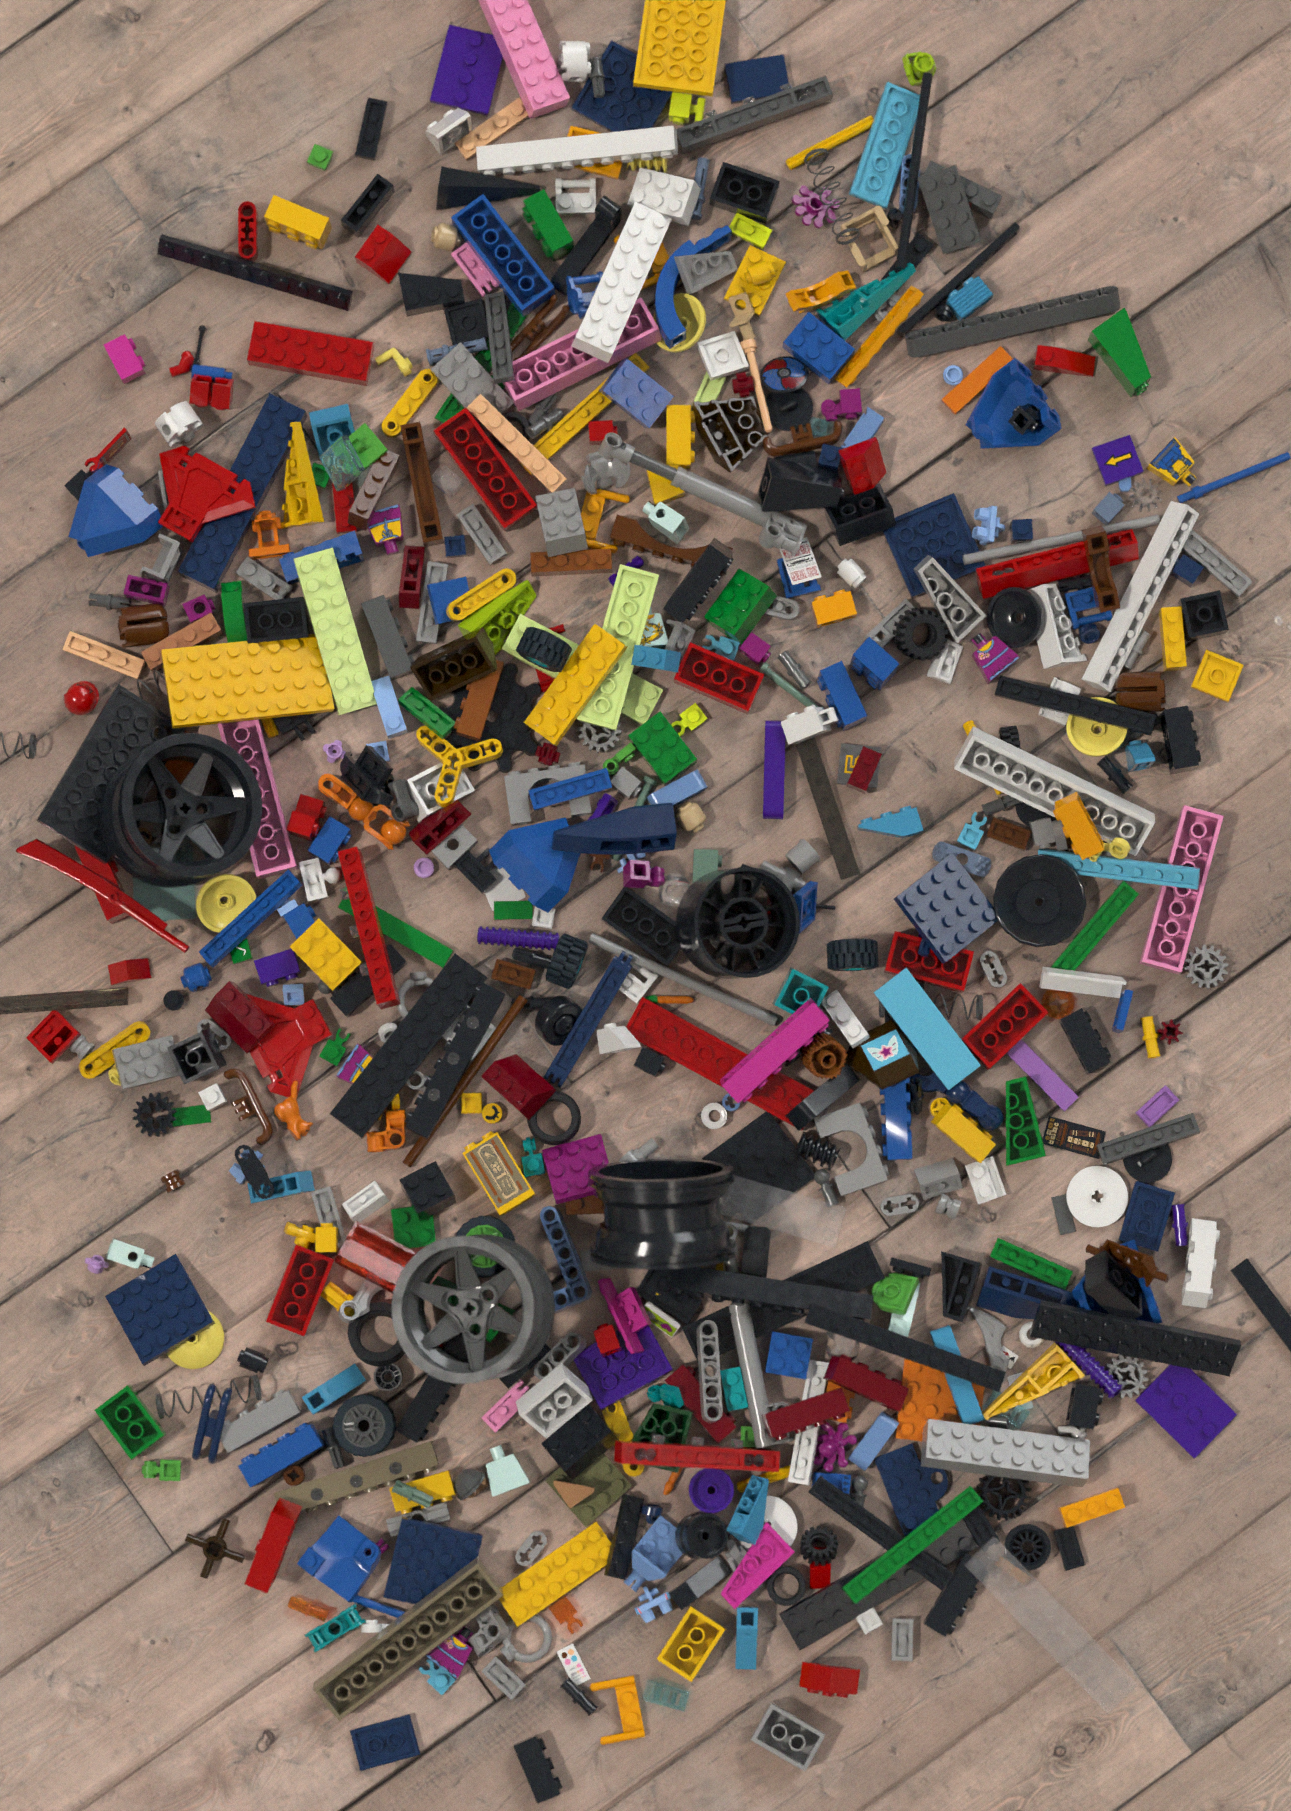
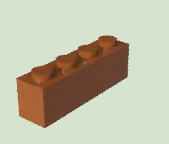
[530,549,612,577]
[454,660,504,742]

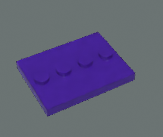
[430,25,503,116]
[574,1325,673,1411]
[1134,1365,1237,1459]

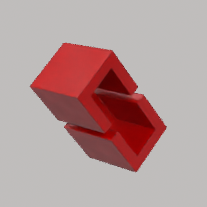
[189,374,234,410]

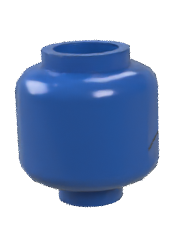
[180,963,212,992]

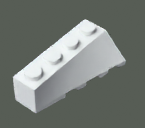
[1028,584,1087,669]

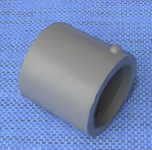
[785,839,820,875]

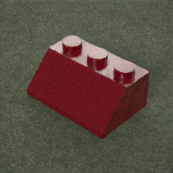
[205,981,276,1054]
[481,1054,556,1120]

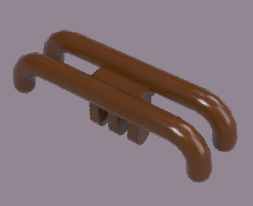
[511,294,570,361]
[762,421,842,457]
[223,1069,273,1145]

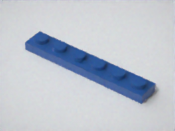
[199,869,302,968]

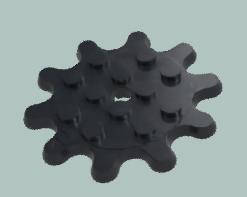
[439,663,542,773]

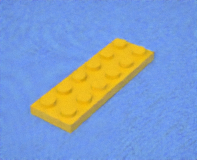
[524,624,627,746]
[499,1521,611,1627]

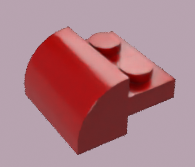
[26,1008,81,1064]

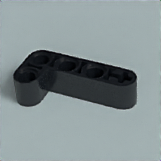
[786,1064,861,1131]

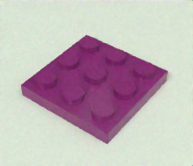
[542,1134,609,1205]

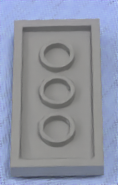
[430,342,514,430]

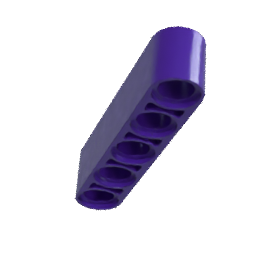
[763,720,786,819]

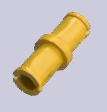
[1140,1016,1161,1059]

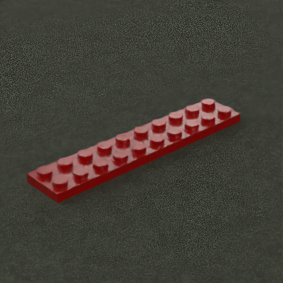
[626,997,814,1131]

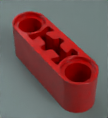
[238,201,258,261]

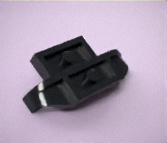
[340,745,394,806]

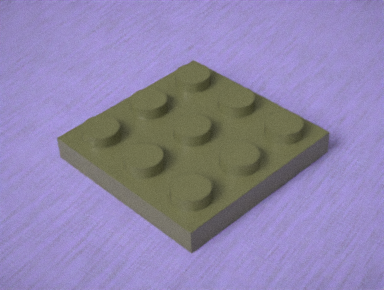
[545,1453,632,1527]

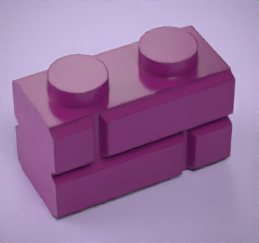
[124,574,170,606]

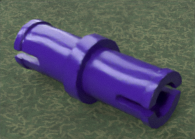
[1172,1204,1189,1246]

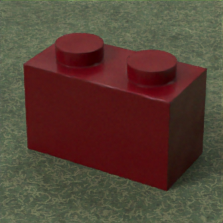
[847,746,882,794]

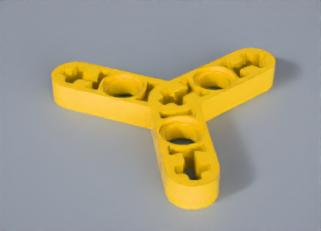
[416,726,503,807]

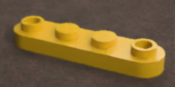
[382,368,438,438]
[446,568,516,621]
[79,1021,150,1079]
[602,1401,644,1477]

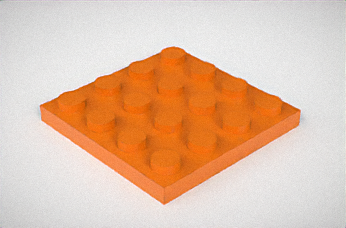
[895,1359,984,1441]

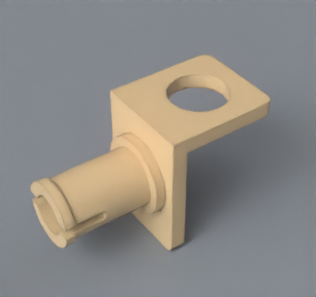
[728,292,756,340]

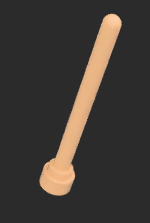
[740,339,772,433]

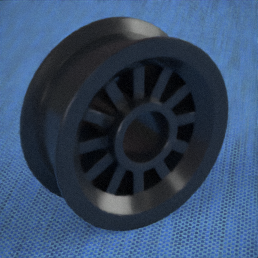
[1004,1524,1051,1570]

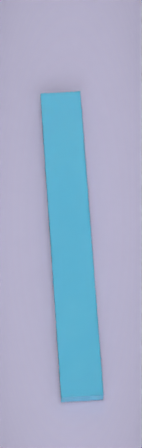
[1038,849,1200,890]

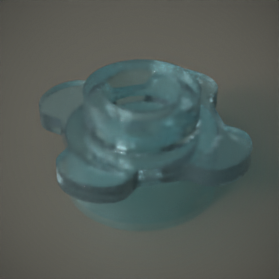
[809,417,829,437]

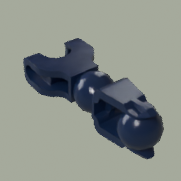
[909,1073,1004,1130]

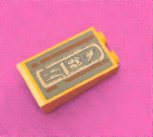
[462,1131,536,1217]

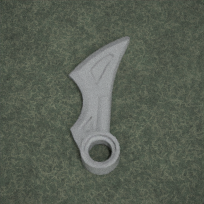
[338,1250,389,1323]
[970,1308,1009,1382]

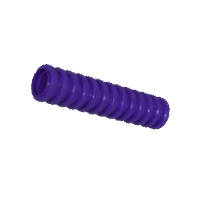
[477,926,560,950]
[1055,1342,1123,1399]

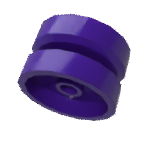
[689,1468,734,1513]

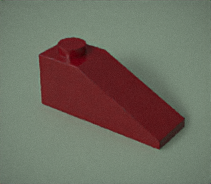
[399,545,425,609]
[409,800,472,855]

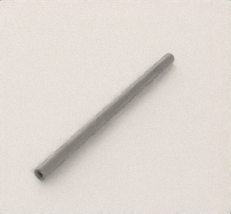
[962,515,1160,565]
[588,933,778,1026]

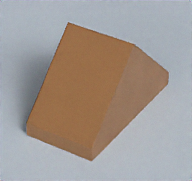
[553,1480,595,1508]

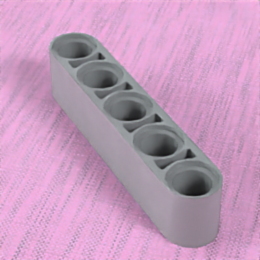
[696,1320,723,1423]

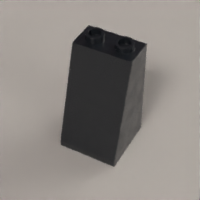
[758,457,844,512]

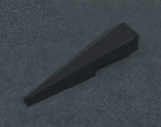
[436,166,541,211]

